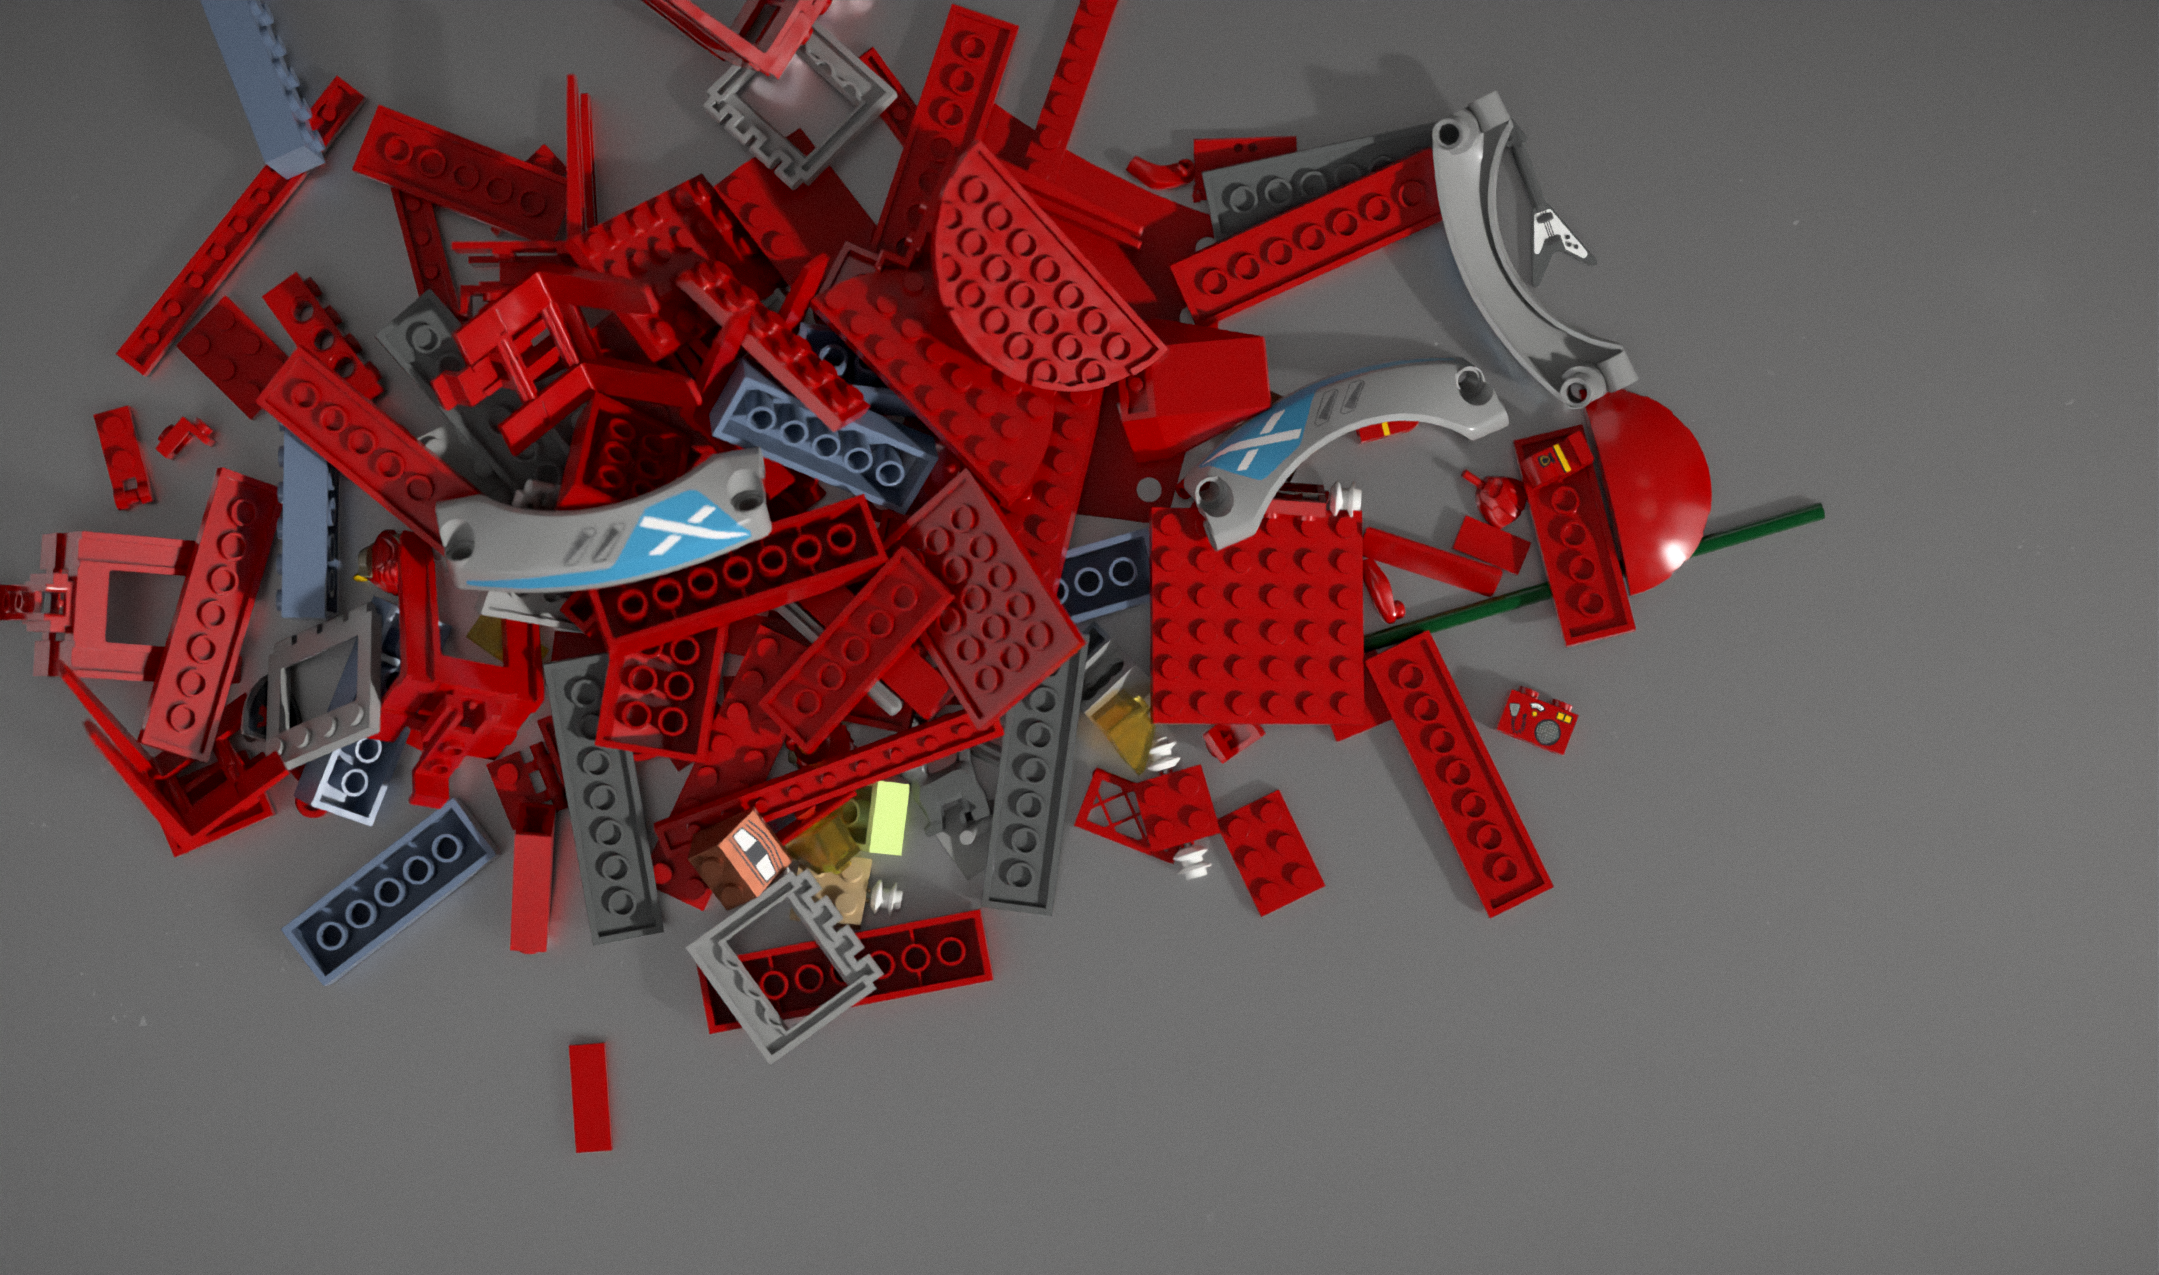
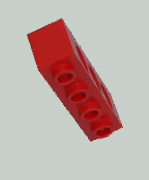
[262,272,385,401]

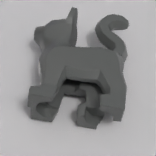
[896,713,992,837]

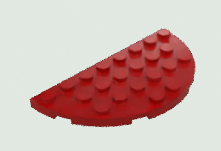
[931,139,1168,392]
[809,269,1054,508]

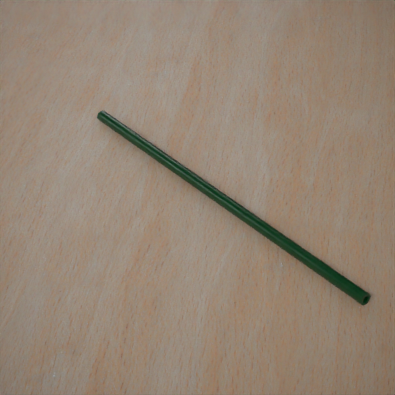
[1364,502,1825,653]

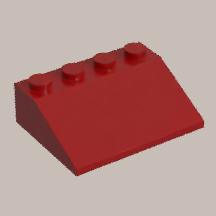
[713,128,877,296]
[555,391,692,512]
[595,623,729,764]

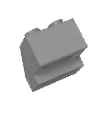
[1080,621,1150,735]

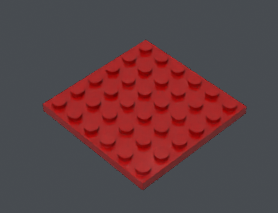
[1149,507,1364,725]

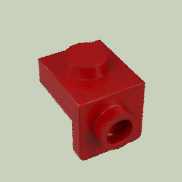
[155,416,217,461]
[1203,724,1266,764]

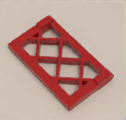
[1074,767,1180,864]

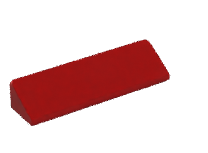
[1363,527,1503,597]

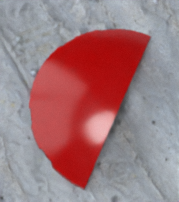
[1578,389,1712,596]

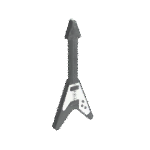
[1505,117,1597,287]

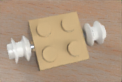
[764,849,903,930]

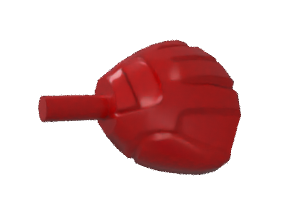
[1461,469,1526,529]

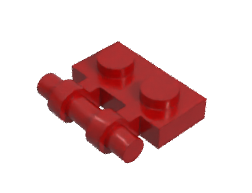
[486,741,568,830]

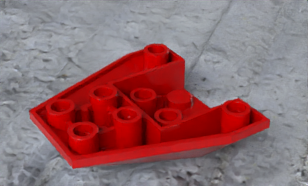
[1118,319,1272,464]

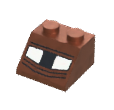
[688,806,793,911]

